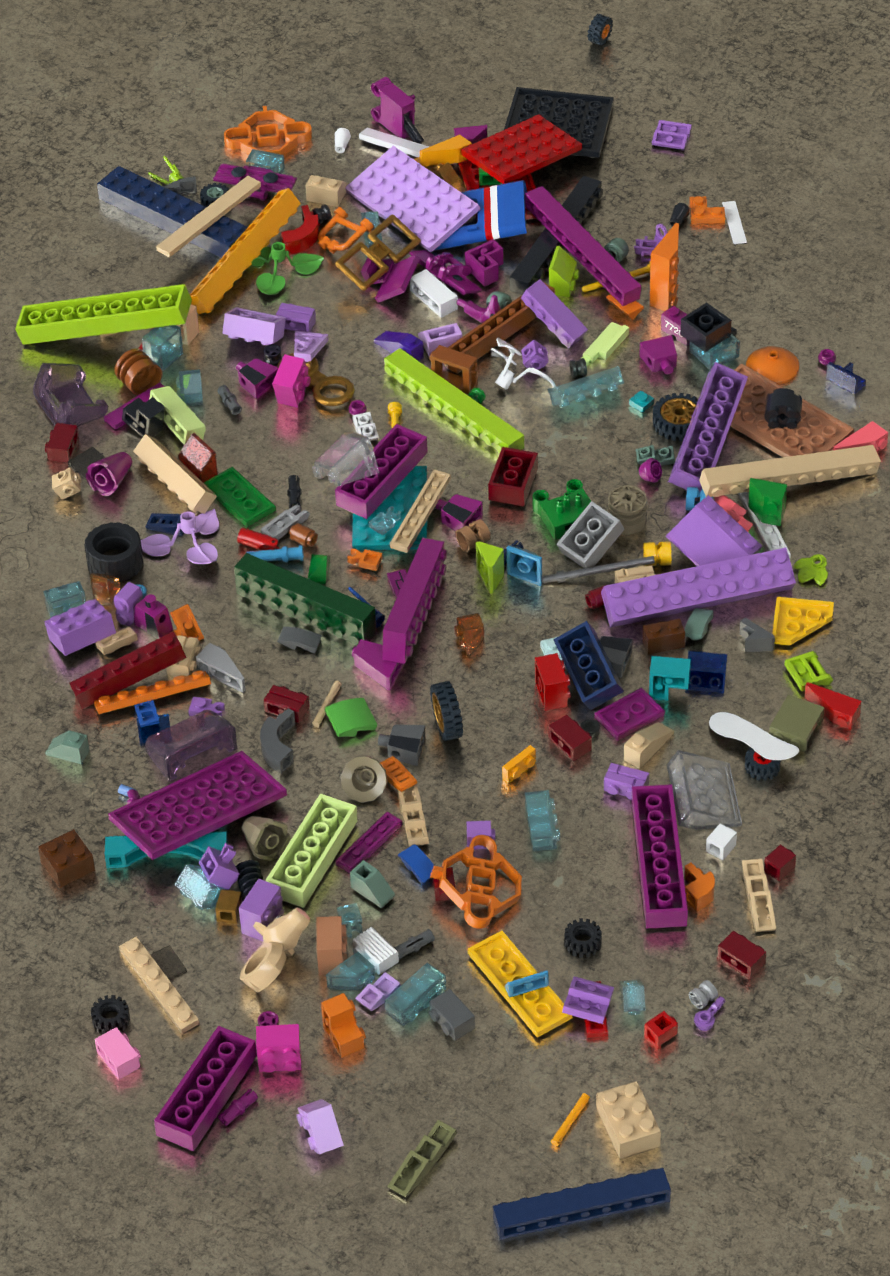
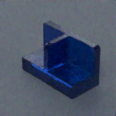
[826,362,866,394]

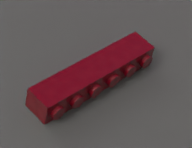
[69,631,186,710]

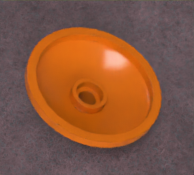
[746,346,799,385]

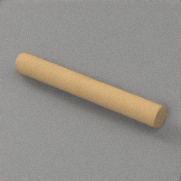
[312,681,342,727]

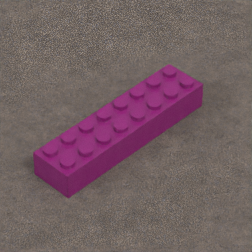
[383,538,447,664]
[632,784,688,929]

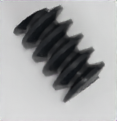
[235,860,263,901]

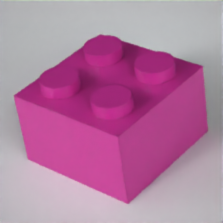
[272,354,311,408]
[256,1024,302,1073]

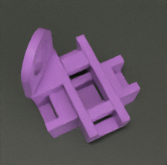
[634,224,668,263]

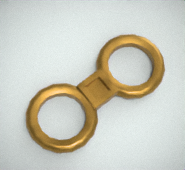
[277,353,355,406]

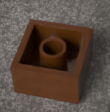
[38,829,95,888]

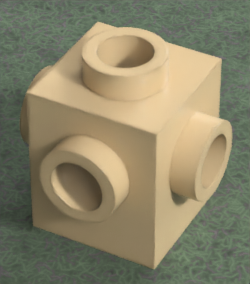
[52,468,82,500]

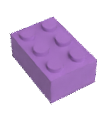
[44,599,116,656]

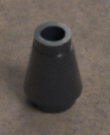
[669,203,690,227]

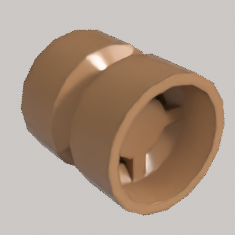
[455,519,491,552]

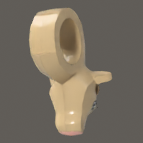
[240,907,310,992]

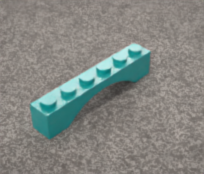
[104,832,228,868]

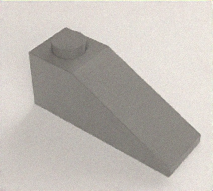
[196,643,246,693]

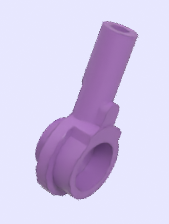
[694,996,726,1031]

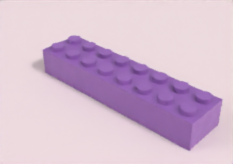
[668,362,748,490]

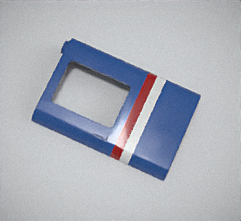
[427,180,527,251]

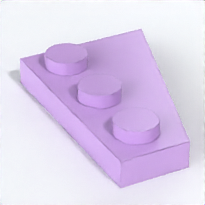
[294,331,328,362]

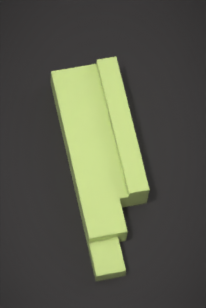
[582,322,629,366]

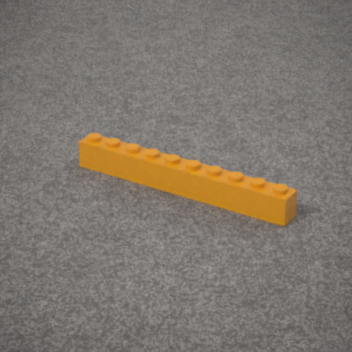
[190,188,301,315]

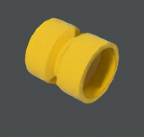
[643,541,672,566]

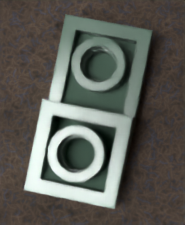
[636,445,676,466]
[684,608,713,640]

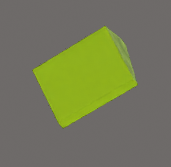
[476,541,504,594]

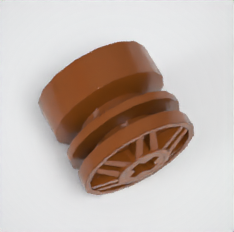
[115,349,162,396]

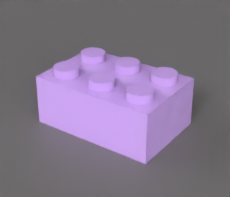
[222,307,286,345]

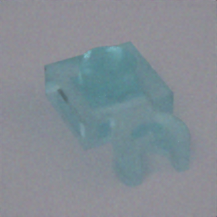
[369,506,401,535]
[337,903,363,938]

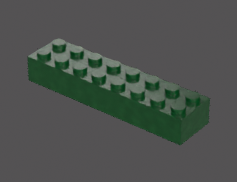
[234,553,377,645]

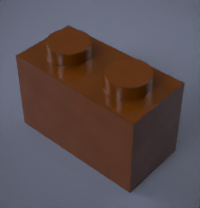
[642,618,685,655]

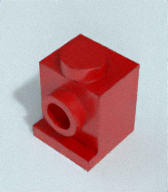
[644,1011,678,1049]

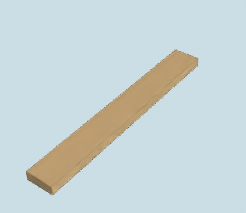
[156,176,261,258]

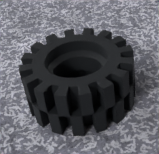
[564,918,602,958]
[91,995,130,1034]

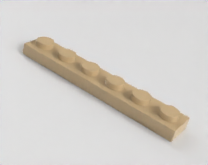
[390,470,451,553]
[119,936,200,1034]

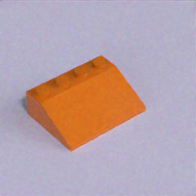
[650,223,679,311]

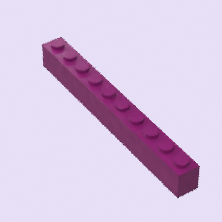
[525,186,642,306]

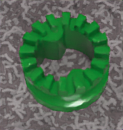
[468,388,486,404]

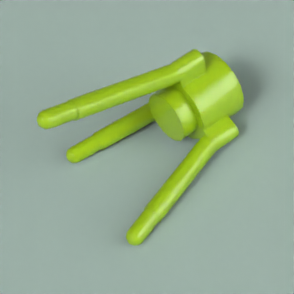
[148,156,184,185]

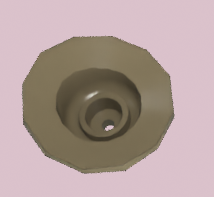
[341,756,388,803]

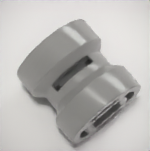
[689,980,718,1009]

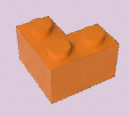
[321,993,366,1058]

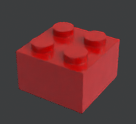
[535,653,570,711]

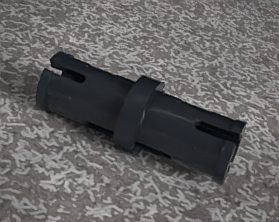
[287,475,302,508]

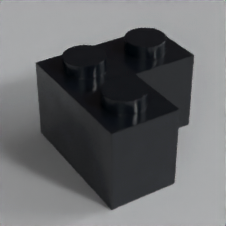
[122,397,165,437]

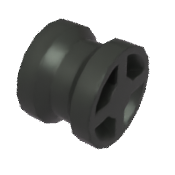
[569,358,587,378]

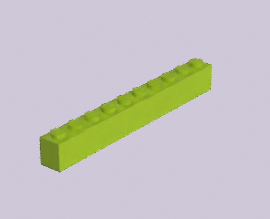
[384,348,524,453]

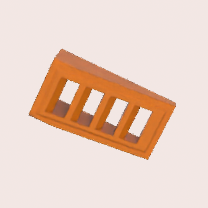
[380,756,417,792]

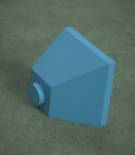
[506,546,542,586]

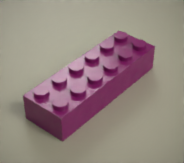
[335,424,428,519]
[154,1026,257,1151]

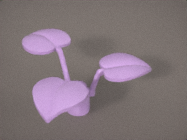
[141,509,219,564]

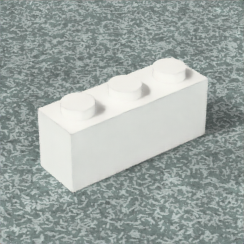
[410,269,458,318]

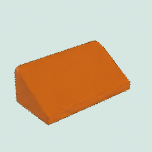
[606,294,644,320]

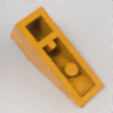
[420,135,472,166]

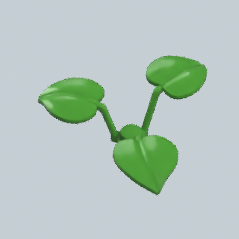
[251,242,324,295]

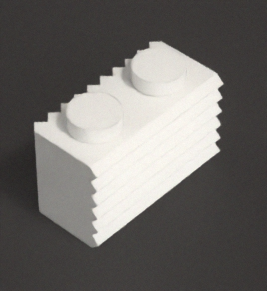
[352,927,399,975]

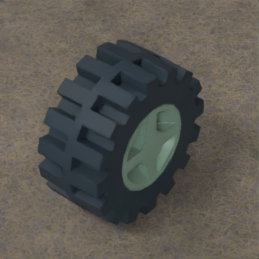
[200,183,229,207]

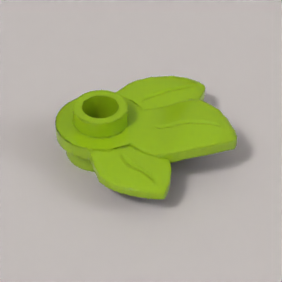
[793,554,828,586]

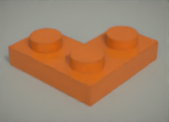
[689,196,725,224]

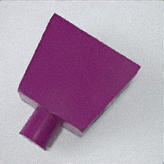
[639,335,677,374]

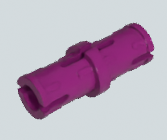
[218,1089,258,1126]

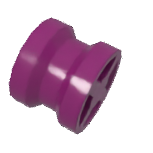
[258,1011,279,1026]

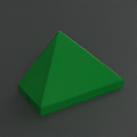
[308,554,330,585]

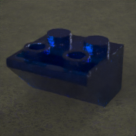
[685,650,728,693]

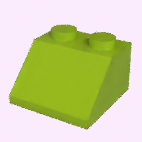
[549,246,580,297]

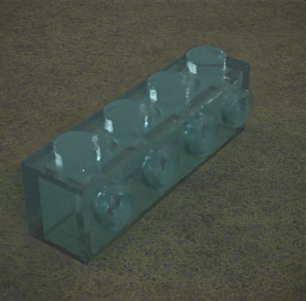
[548,366,624,408]

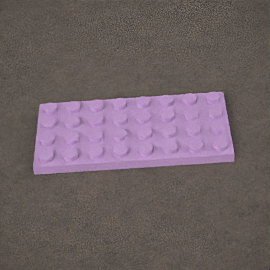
[345,145,480,252]

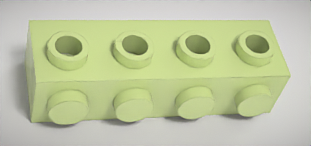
[149,386,206,445]

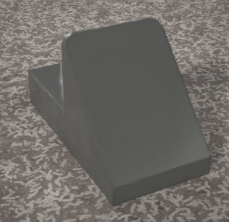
[740,617,775,652]

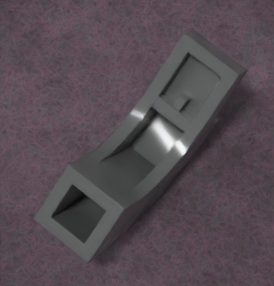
[260,708,295,774]

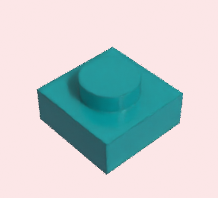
[629,390,654,413]

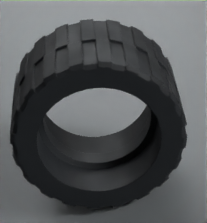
[84,522,143,583]

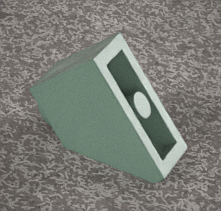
[45,730,90,765]

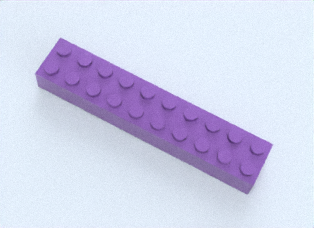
[601,548,796,628]

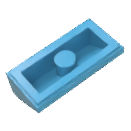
[505,970,549,997]

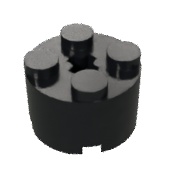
[764,388,802,429]

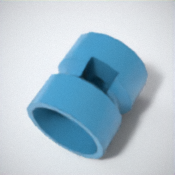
[686,487,713,511]

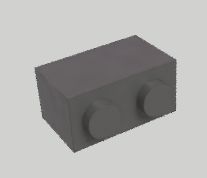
[429,989,475,1041]

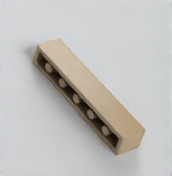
[133,434,217,514]

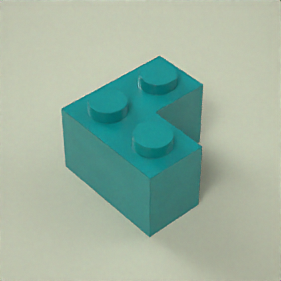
[649,656,691,701]

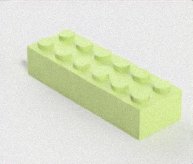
[266,793,357,908]

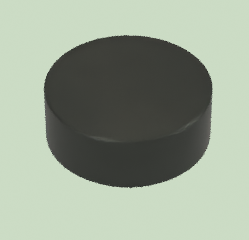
[580,719,600,738]

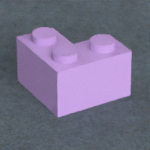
[296,1099,344,1154]

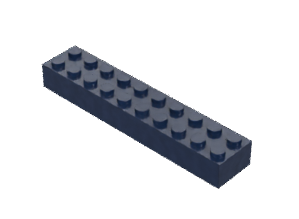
[97,166,248,258]

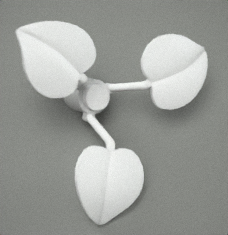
[491,337,556,390]

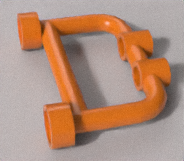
[317,207,374,254]

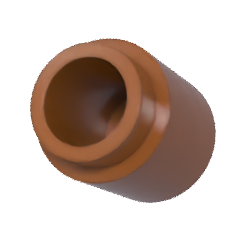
[289,523,318,547]

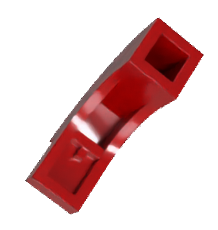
[281,205,319,255]

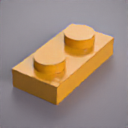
[502,745,536,783]

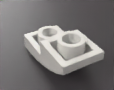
[353,412,379,443]

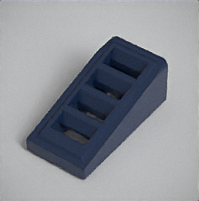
[145,513,184,536]

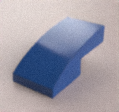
[134,700,160,727]
[398,844,434,885]

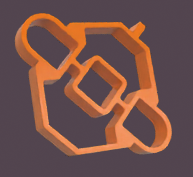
[224,106,312,161]
[430,835,522,929]

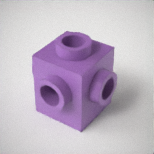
[521,340,548,370]

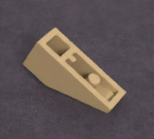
[624,722,674,769]

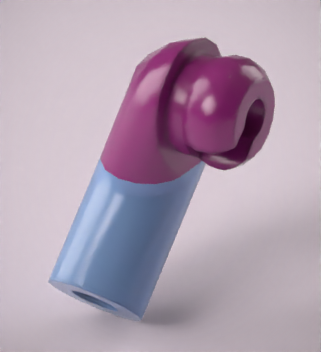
[118,784,140,804]

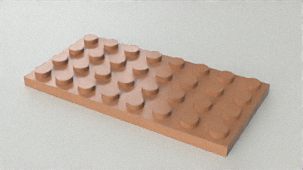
[697,364,854,457]

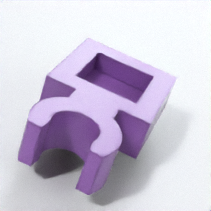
[188,697,225,719]

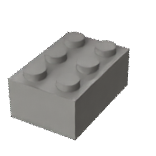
[557,501,625,568]

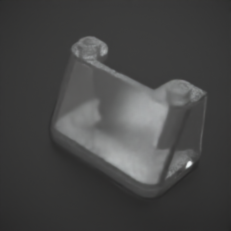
[312,431,379,486]

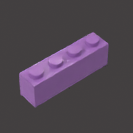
[521,279,588,349]

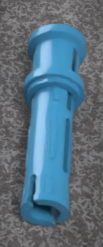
[246,545,304,563]

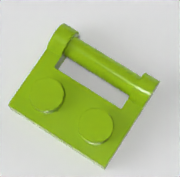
[784,651,833,692]

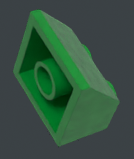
[748,478,787,526]

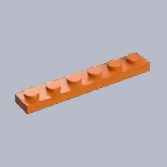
[94,671,211,714]

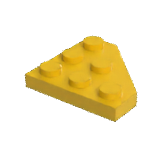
[772,597,834,645]

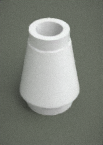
[334,128,351,153]

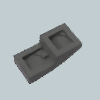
[164,176,197,195]
[277,626,322,653]

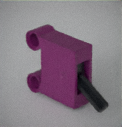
[371,77,424,144]

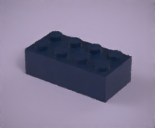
[553,621,624,710]

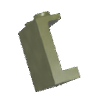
[769,695,824,752]

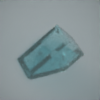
[326,952,375,990]
[619,980,645,1015]

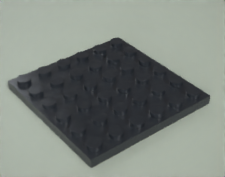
[504,87,614,158]

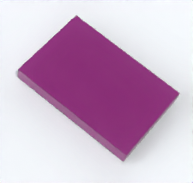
[375,255,420,303]
[594,687,665,741]

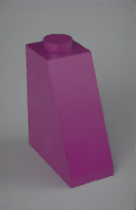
[352,639,404,690]

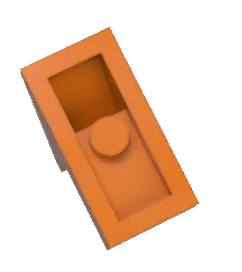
[170,604,204,641]

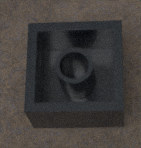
[680,303,732,352]

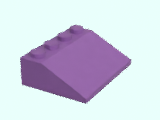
[666,495,762,566]

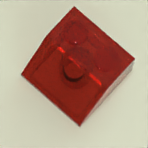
[178,433,218,483]

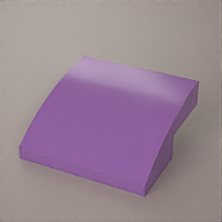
[652,120,692,150]
[562,976,614,1024]

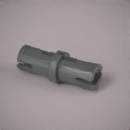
[217,385,242,415]
[394,929,435,959]

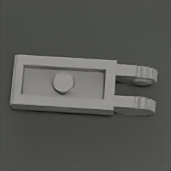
[261,504,310,543]

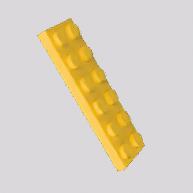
[468,931,572,1038]

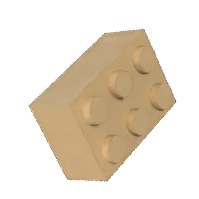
[596,1081,661,1159]

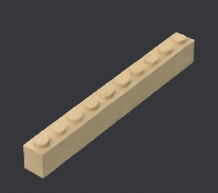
[699,445,881,497]

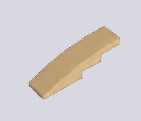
[397,784,429,847]
[741,858,776,932]

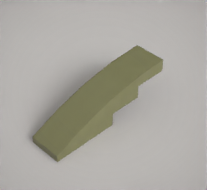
[387,1120,458,1198]

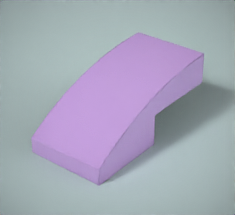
[355,972,402,1011]

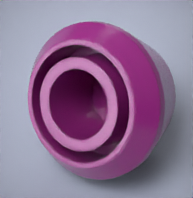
[639,458,662,483]

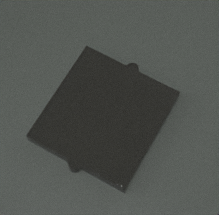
[68,447,106,479]
[150,945,187,980]

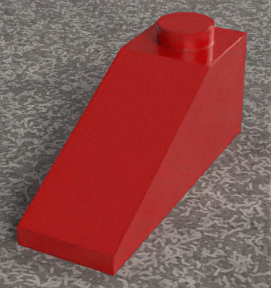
[805,682,862,729]

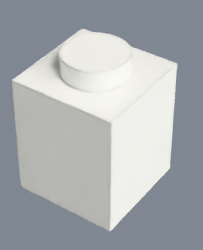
[706,824,737,860]

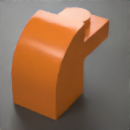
[684,862,715,912]

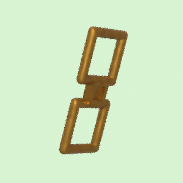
[335,214,421,291]

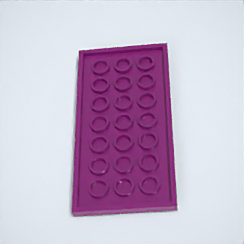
[108,751,287,860]

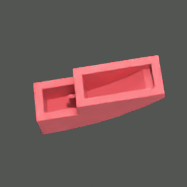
[714,495,753,532]

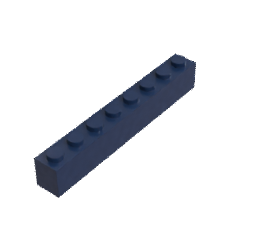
[493,1168,671,1240]

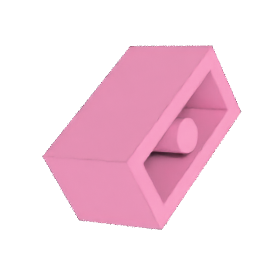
[95,1027,141,1080]

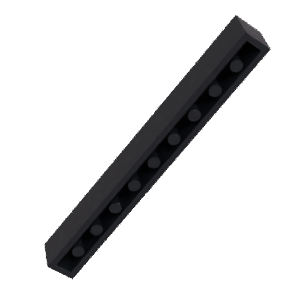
[509,176,603,295]

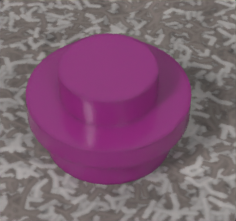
[818,349,836,365]
[349,400,367,415]

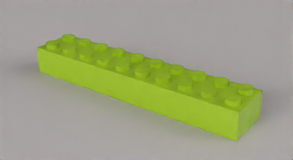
[15,284,192,345]

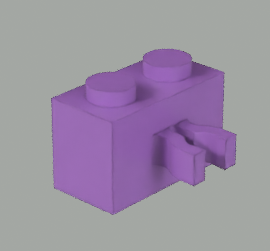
[199,843,239,890]

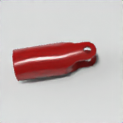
[237,527,279,550]

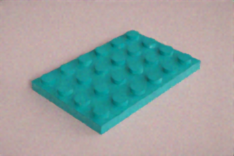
[352,466,427,551]

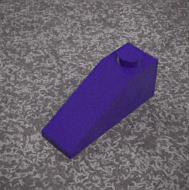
[374,331,424,361]

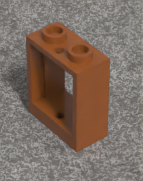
[430,345,478,394]

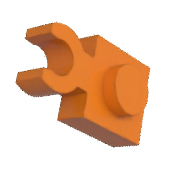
[347,549,383,571]

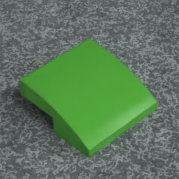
[325,698,378,737]

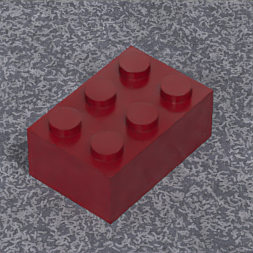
[488,447,538,506]

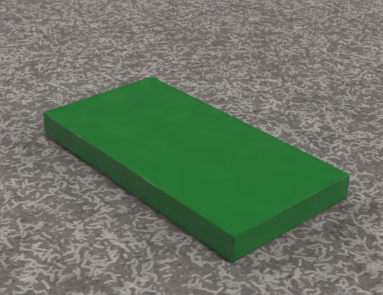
[204,467,276,527]

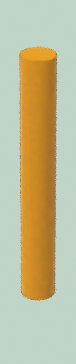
[551,1093,590,1146]

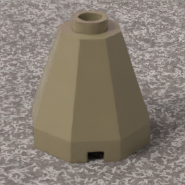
[242,816,291,862]

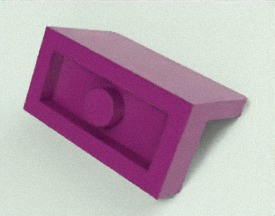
[361,257,395,284]

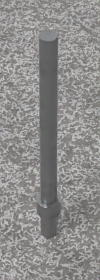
[542,556,655,584]

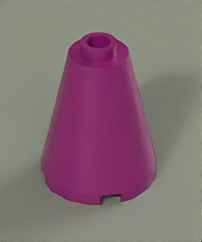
[86,452,132,496]

